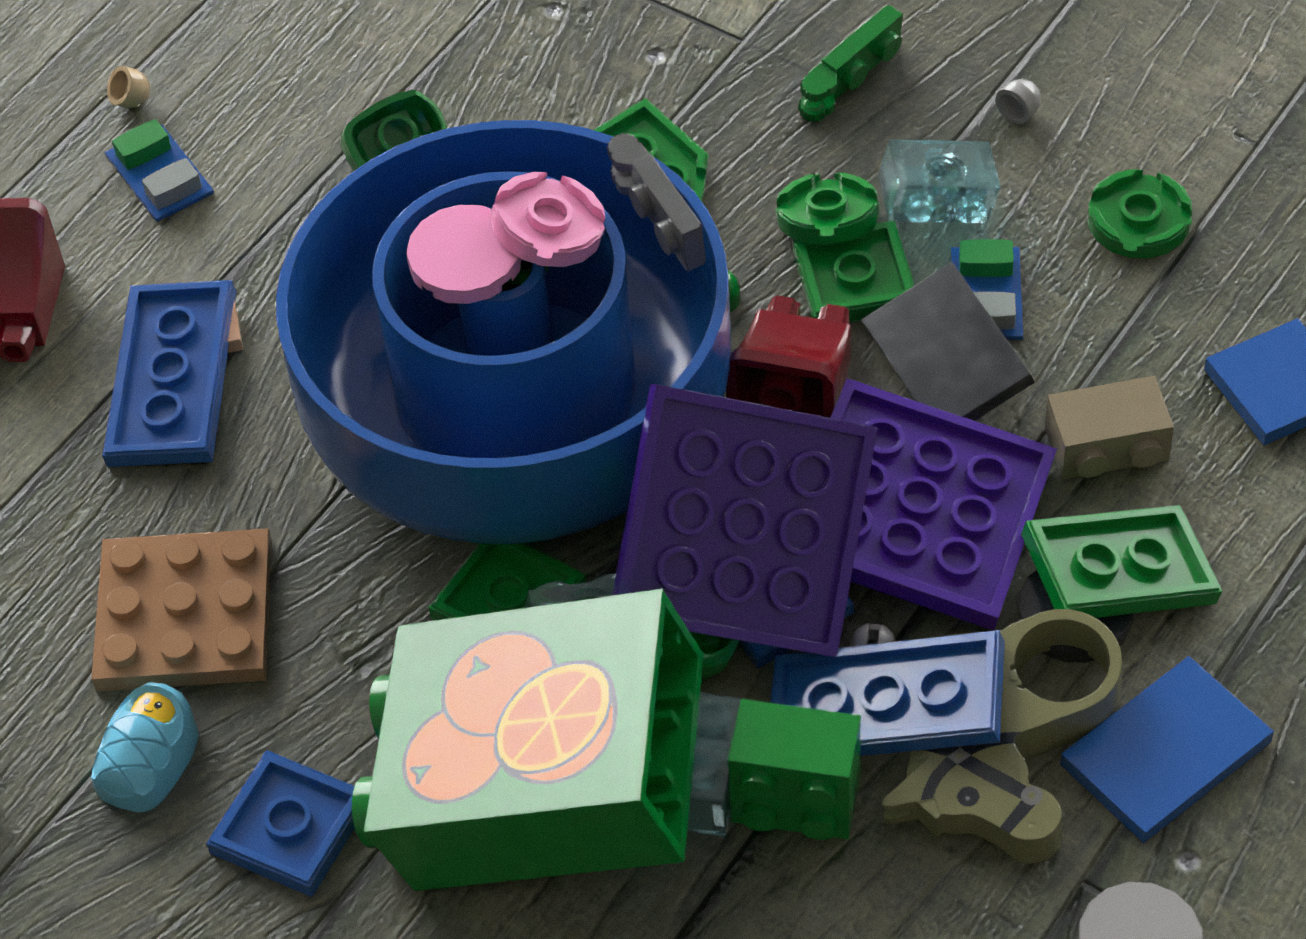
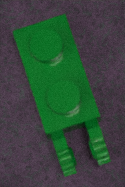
[798,5,903,123]

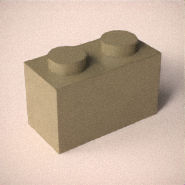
[1044,376,1174,480]

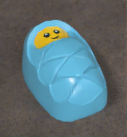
[91,682,199,813]

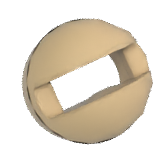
[107,66,151,108]

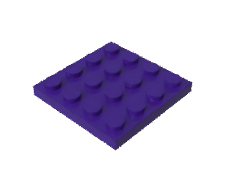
[830,378,1057,631]
[612,384,878,657]

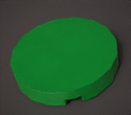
[1088,169,1192,259]
[775,172,880,245]

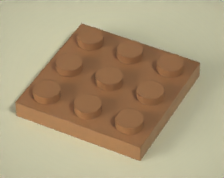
[91,528,272,692]

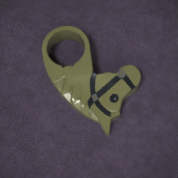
[882,609,1122,864]

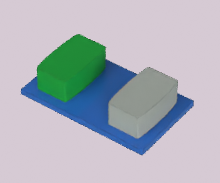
[105,119,214,222]
[951,239,1023,340]

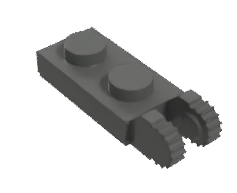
[607,133,706,272]

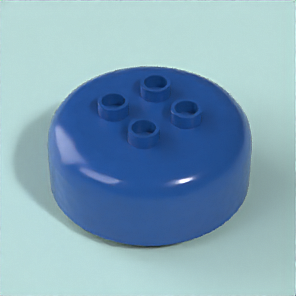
[276,120,731,544]

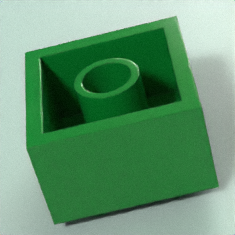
[728,699,861,840]

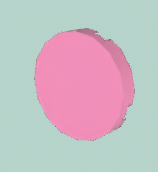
[491,172,605,267]
[406,205,522,304]

